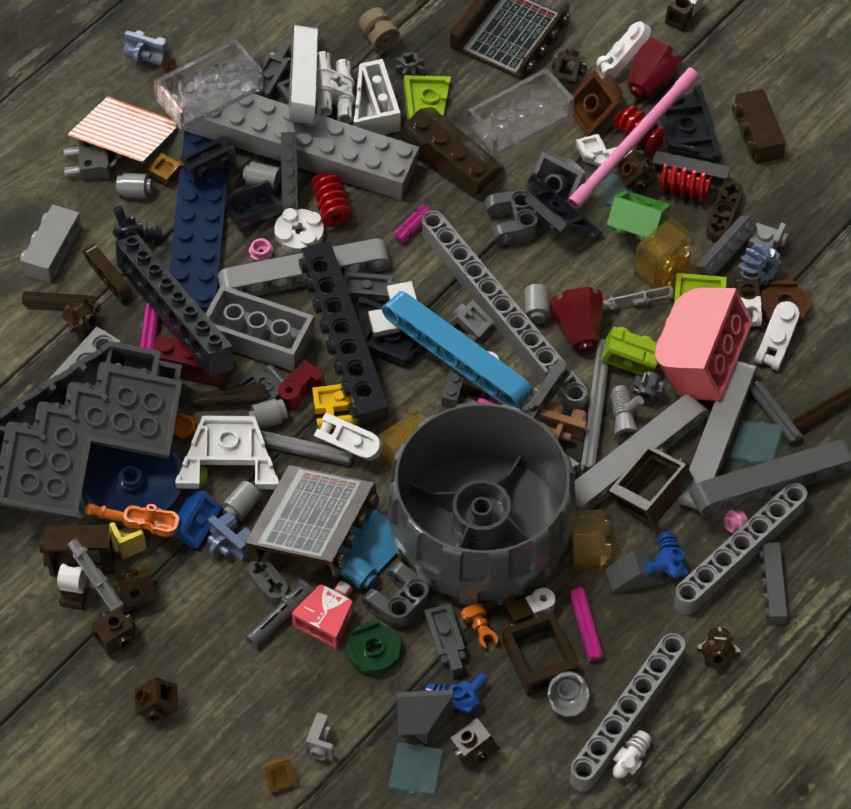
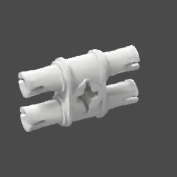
[316,51,355,124]

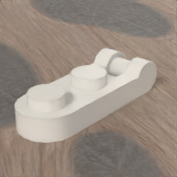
[596,21,651,78]
[754,301,799,371]
[314,413,383,460]

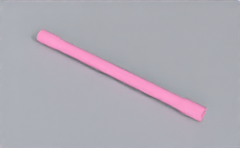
[568,68,699,210]

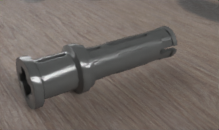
[245,579,314,649]

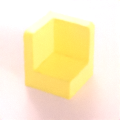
[109,522,147,559]

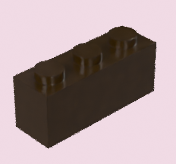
[732,88,786,163]

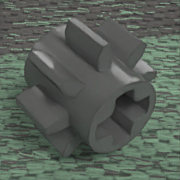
[396,52,424,80]
[632,372,665,404]

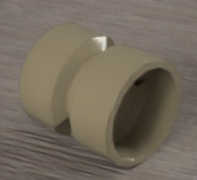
[358,7,401,52]

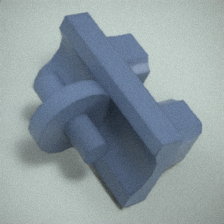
[123,30,167,65]
[207,512,251,562]

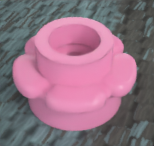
[249,238,273,261]
[724,510,748,534]

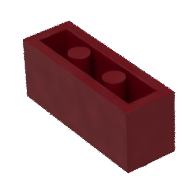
[152,335,232,389]

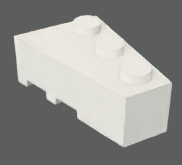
[353,59,401,135]

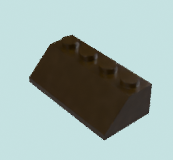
[400,107,505,198]

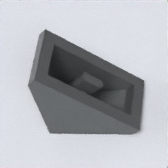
[606,551,664,594]

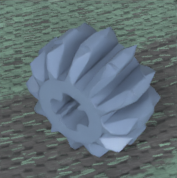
[738,243,782,286]

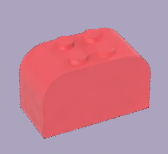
[655,288,753,401]

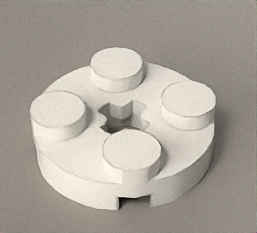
[274,208,324,254]

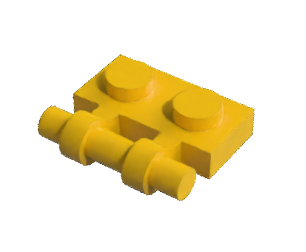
[312,384,366,430]

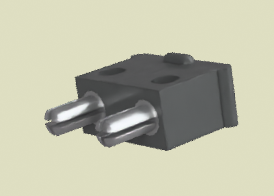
[63,139,121,181]

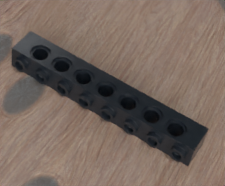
[115,234,233,378]
[298,241,389,427]

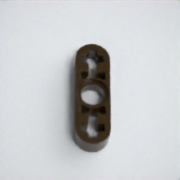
[706,181,743,243]
[83,244,133,302]

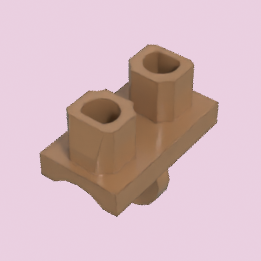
[540,401,586,444]

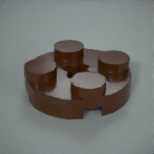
[760,280,811,325]

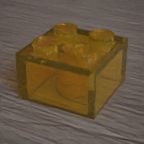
[634,217,693,289]

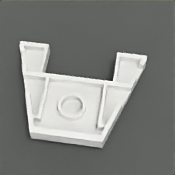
[175,416,279,489]

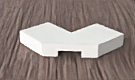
[576,134,633,172]
[368,281,417,337]

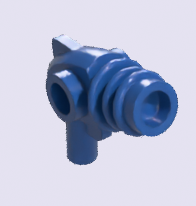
[645,531,688,579]
[425,673,488,714]

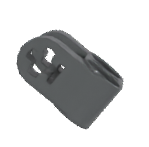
[484,190,538,246]
[361,562,429,630]

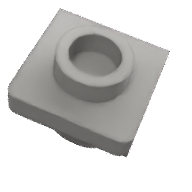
[748,223,788,252]
[449,300,494,340]
[306,712,334,761]

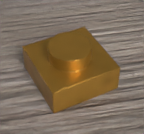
[147,153,182,185]
[261,755,297,793]

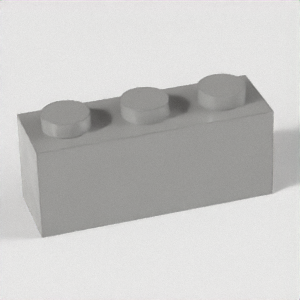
[20,204,82,283]

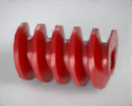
[613,105,665,156]
[660,162,713,203]
[311,173,352,227]

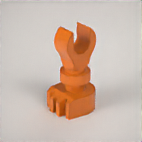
[460,603,498,651]

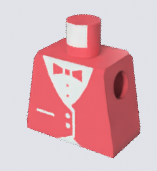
[292,581,353,649]

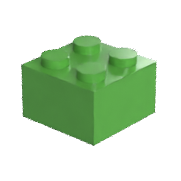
[607,190,671,241]

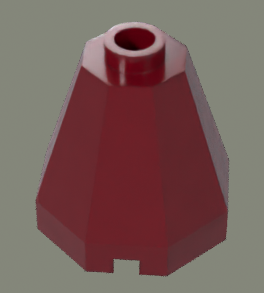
[628,37,683,98]
[550,287,603,352]

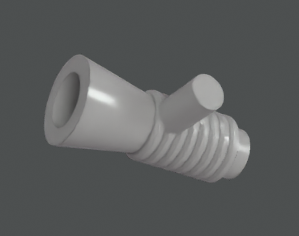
[610,385,644,443]

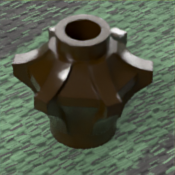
[62,298,100,337]
[697,627,740,668]

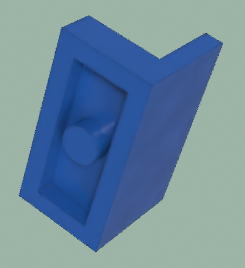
[163,490,222,549]

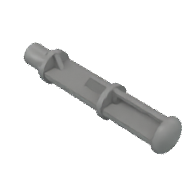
[602,284,674,312]
[68,538,124,612]

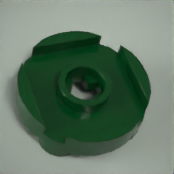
[346,621,401,676]

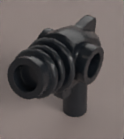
[112,206,162,243]

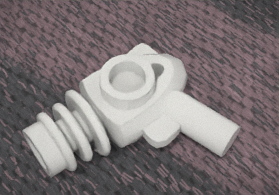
[613,731,652,778]

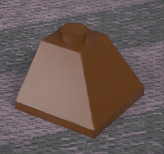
[564,70,623,137]

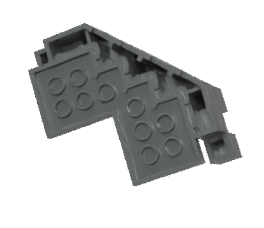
[0,341,182,519]

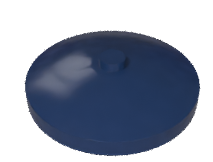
[81,444,182,527]

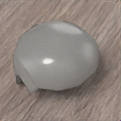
[548,671,590,717]

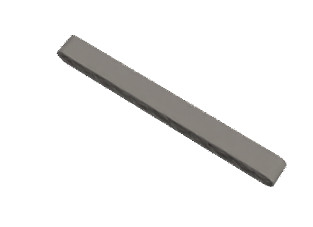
[422,211,587,415]

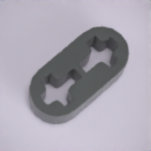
[248,558,288,604]

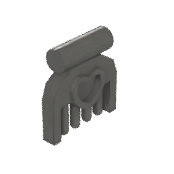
[237,364,286,404]

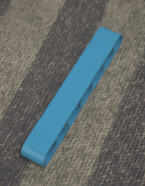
[382,291,533,408]

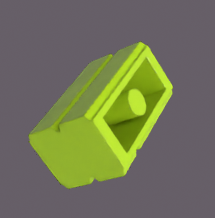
[601,326,657,376]

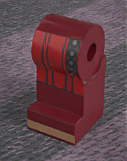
[278,360,325,410]

